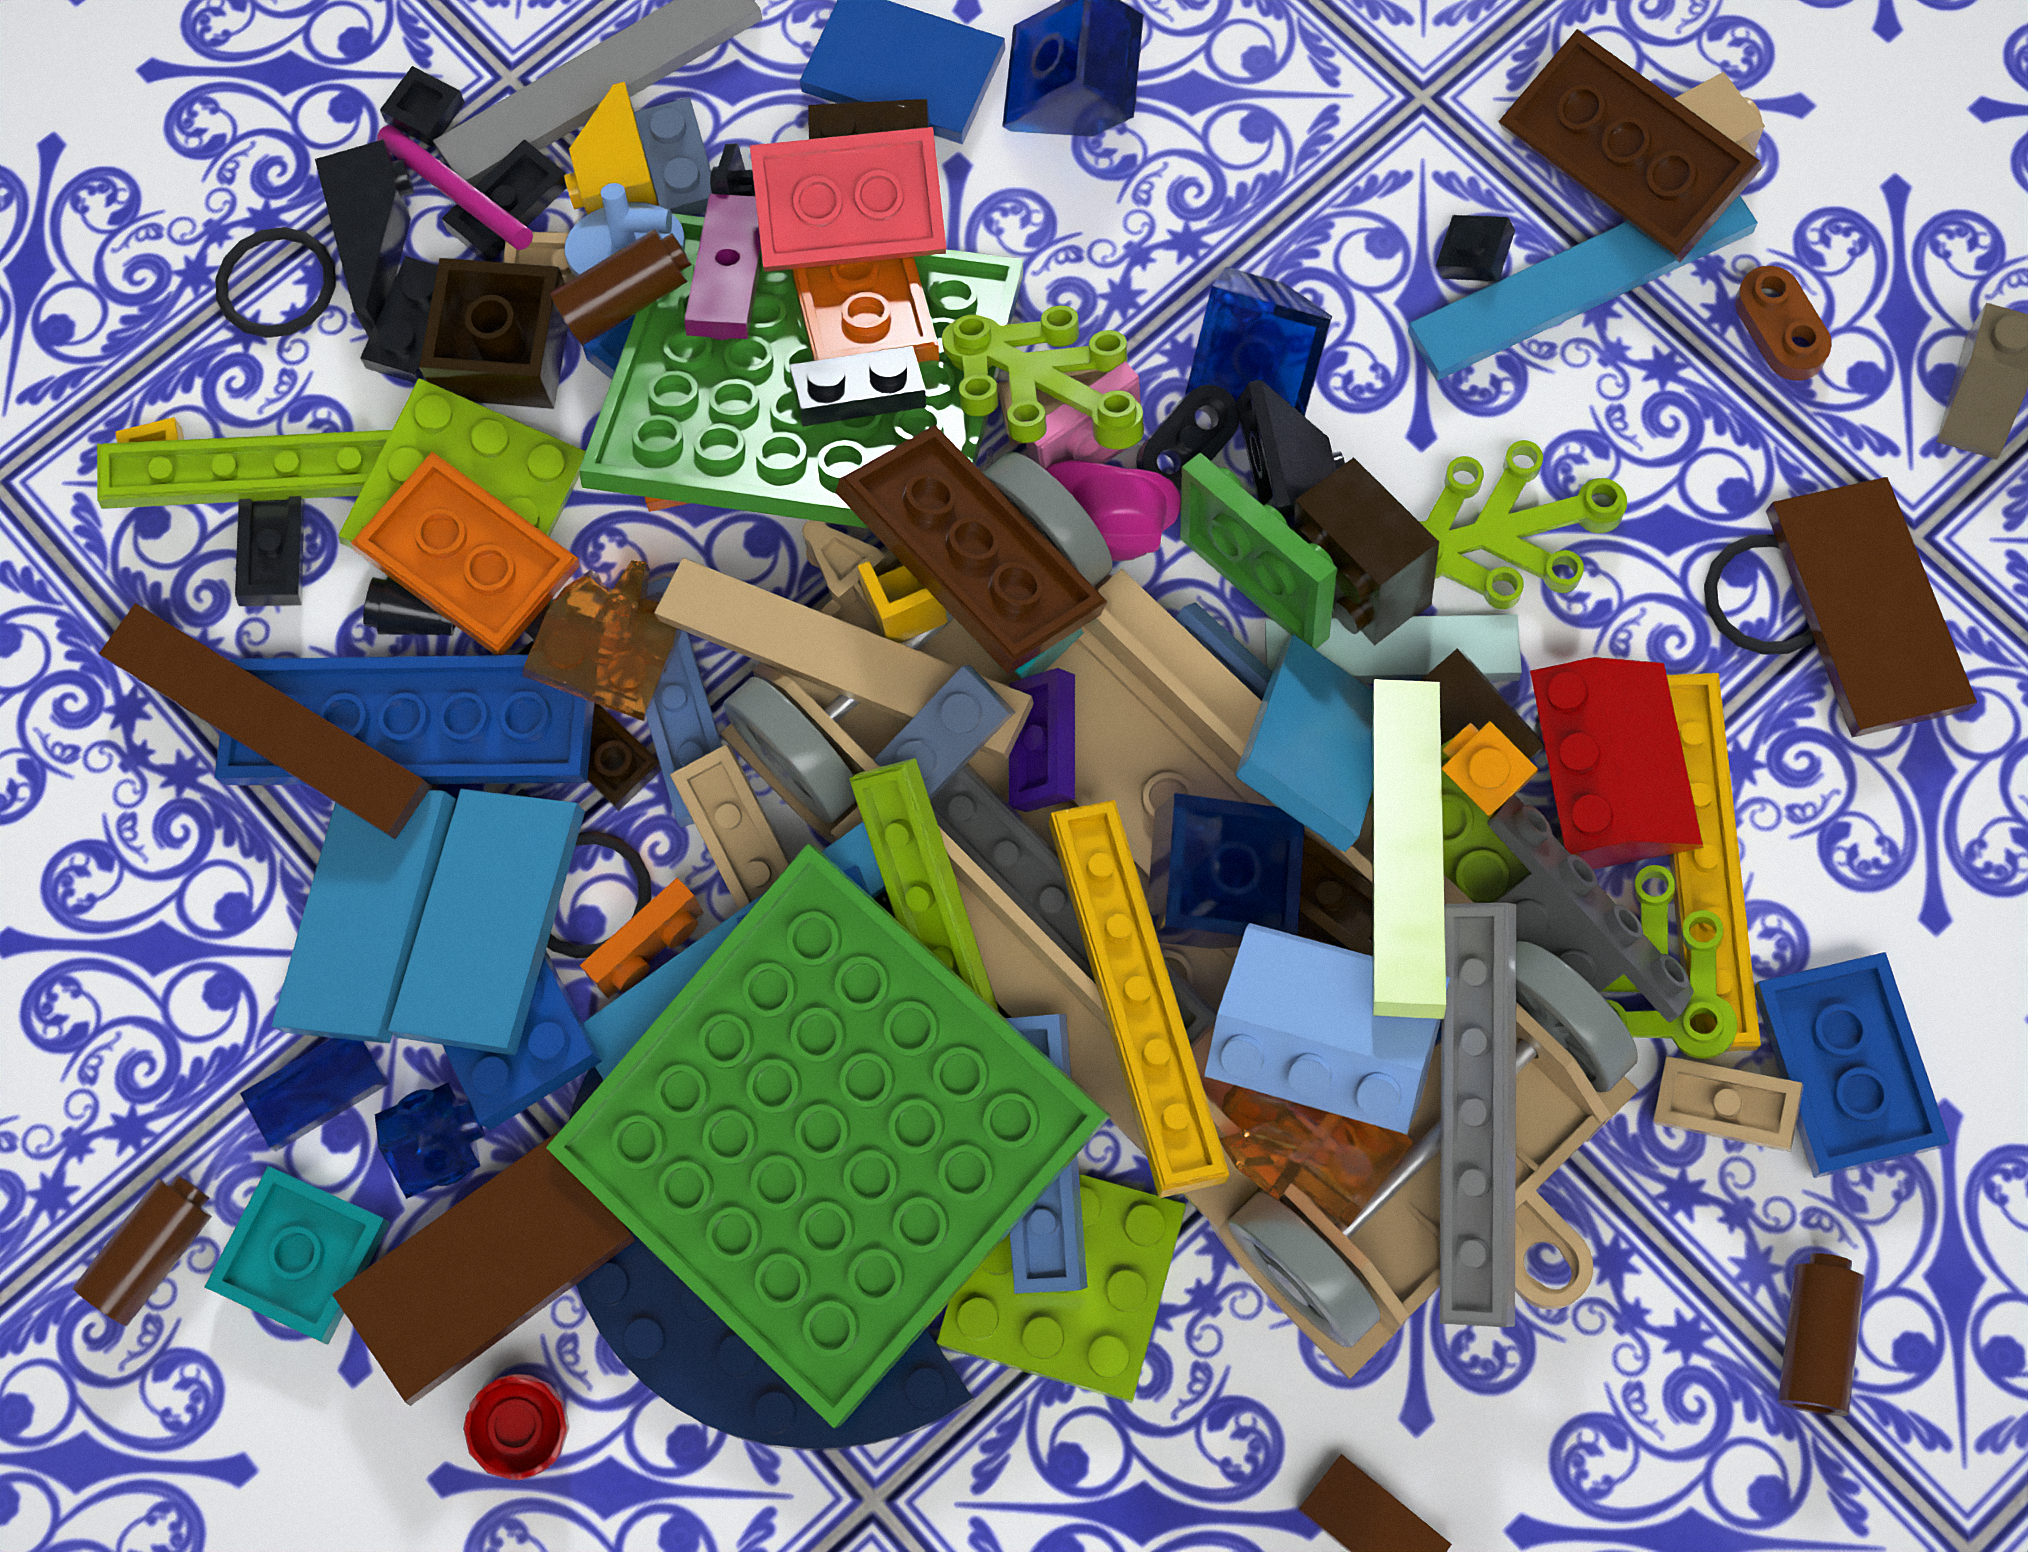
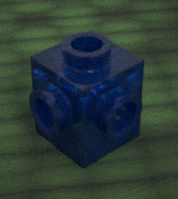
[375,1082,485,1199]

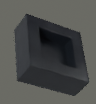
[380,66,465,147]
[1436,215,1515,282]

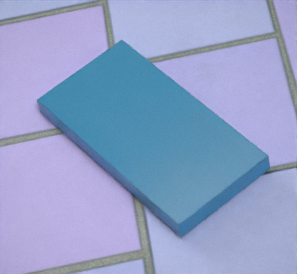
[1235,634,1373,852]
[388,789,585,1055]
[271,790,456,1044]

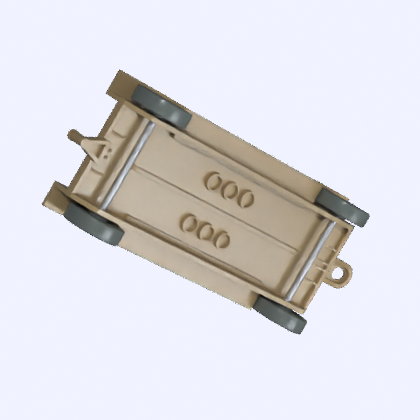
[720,452,1639,1380]

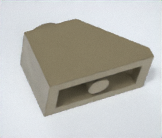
[1936,302,2028,460]

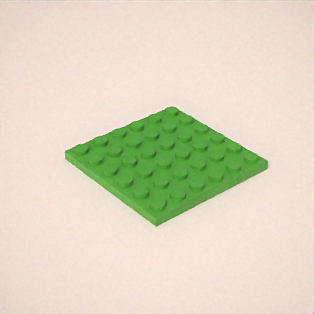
[579,213,1023,528]
[546,844,1111,1428]

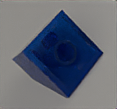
[1002,0,1144,137]
[1147,793,1304,949]

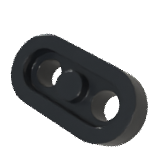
[1136,385,1240,492]

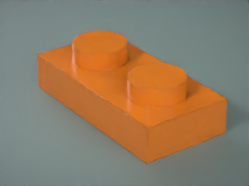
[580,878,704,999]

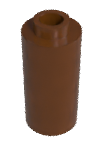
[550,229,692,346]
[72,1174,212,1327]
[1778,1253,1865,1416]

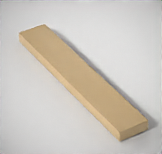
[654,558,1034,761]

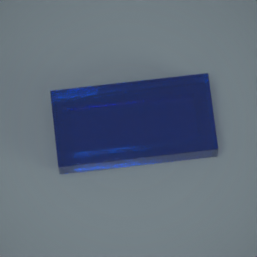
[240,1038,390,1152]

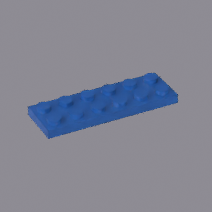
[214,654,598,785]

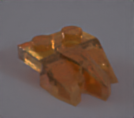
[523,560,681,721]
[1219,1085,1414,1227]

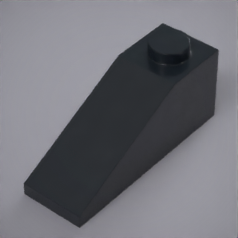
[315,139,415,337]

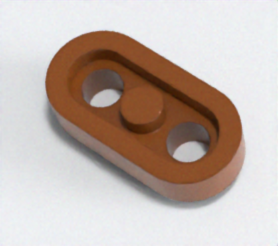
[1735,266,1832,381]

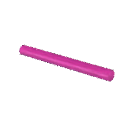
[377,125,533,250]

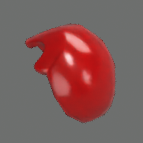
[463,1374,570,1480]

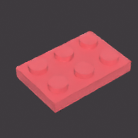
[750,127,947,272]

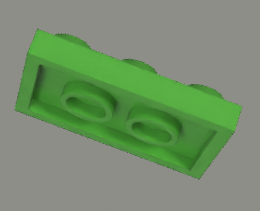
[1180,453,1337,650]

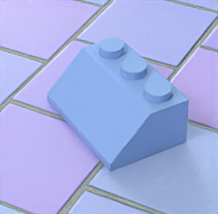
[1204,923,1451,1134]

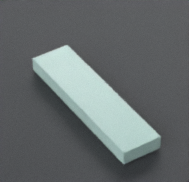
[1265,614,1522,684]

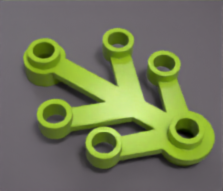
[942,305,1144,450]
[1419,440,1627,610]
[1601,865,1737,1059]

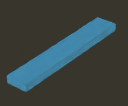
[1408,194,1758,381]
[583,822,886,1080]

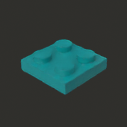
[204,1166,390,1345]

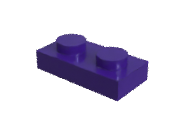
[1008,668,1075,813]

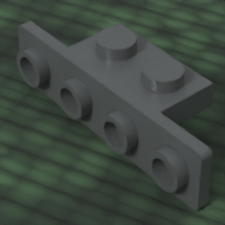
[1488,795,1694,1022]

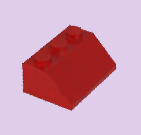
[1530,657,1704,870]

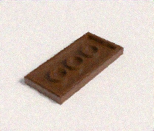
[1498,29,1762,263]
[835,425,1107,674]
[1766,477,1977,738]
[332,1132,635,1406]

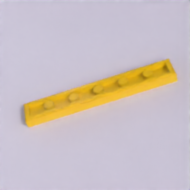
[1667,673,1761,1052]
[1048,800,1230,1198]

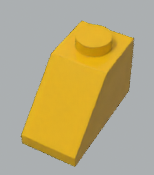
[564,81,659,215]

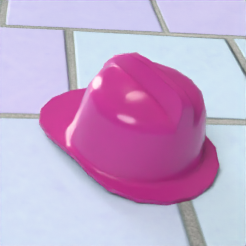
[1045,460,1181,562]

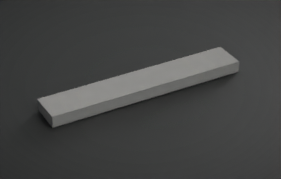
[433,0,763,187]
[1439,903,1516,1327]

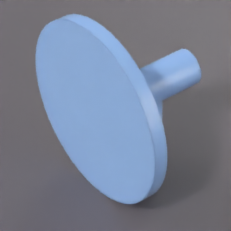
[565,183,685,276]

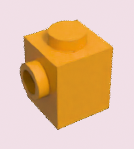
[1441,721,1538,818]

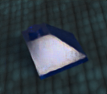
[1185,267,1333,417]

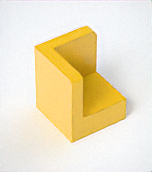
[857,561,948,643]

